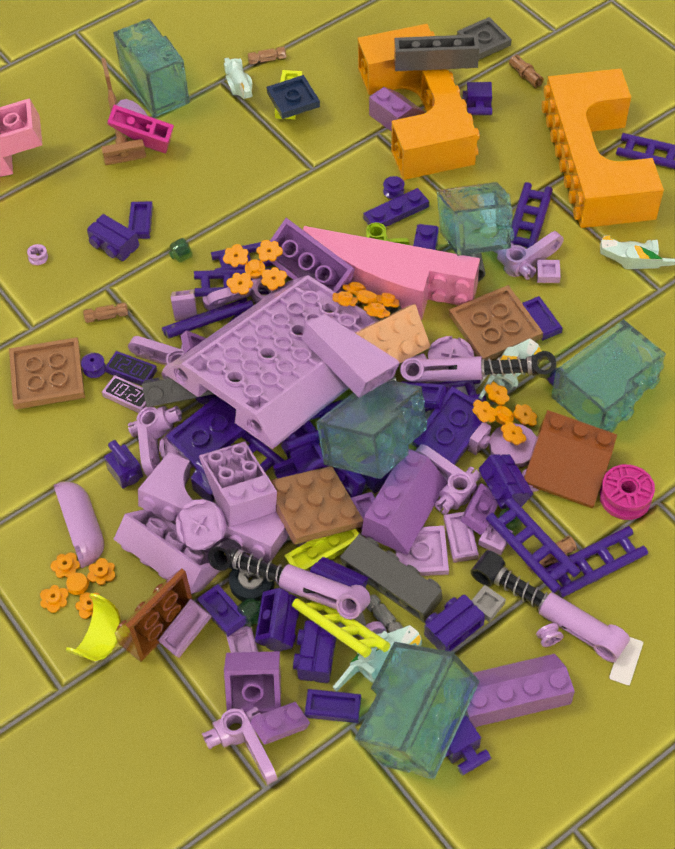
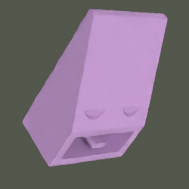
[199,442,277,527]

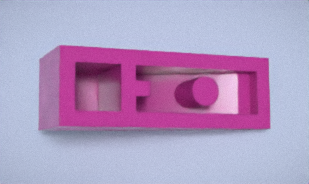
[107,105,174,154]

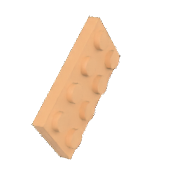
[355,304,430,364]

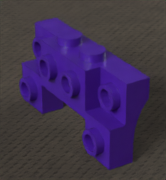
[273,426,328,479]

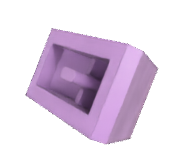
[171,289,197,321]

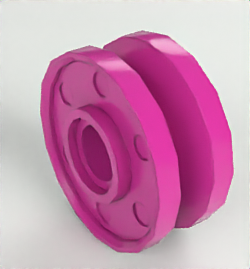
[599,464,655,520]

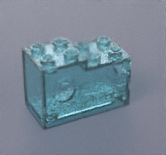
[113,18,190,117]
[437,182,514,256]
[551,319,666,432]
[317,380,427,479]
[355,642,480,779]

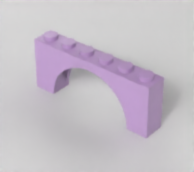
[138,452,289,562]

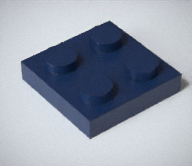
[266,75,320,119]

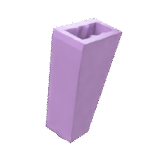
[301,314,400,398]

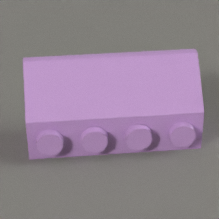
[114,510,220,594]

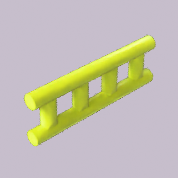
[292,598,390,658]

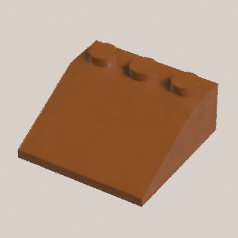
[524,410,617,508]
[115,568,193,662]

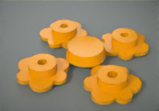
[223,240,287,295]
[332,282,399,318]
[472,382,537,445]
[40,552,115,619]

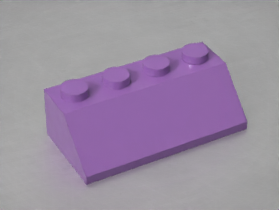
[268,218,355,293]
[361,448,447,555]
[452,654,575,727]

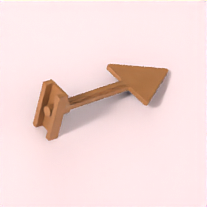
[101,58,146,165]

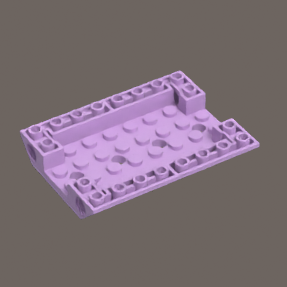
[162,275,379,449]

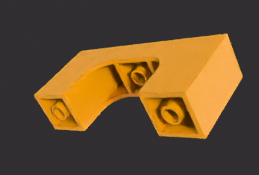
[358,24,480,180]
[542,68,664,228]

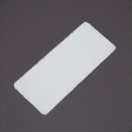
[609,637,643,685]

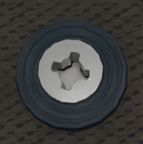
[229,569,275,603]

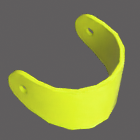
[66,593,121,661]

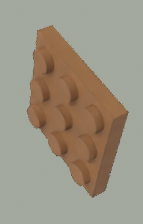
[449,285,543,361]
[9,337,85,410]
[270,466,364,545]

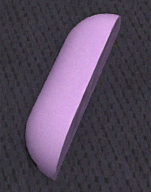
[54,482,104,568]

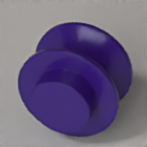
[383,176,405,199]
[81,353,106,378]

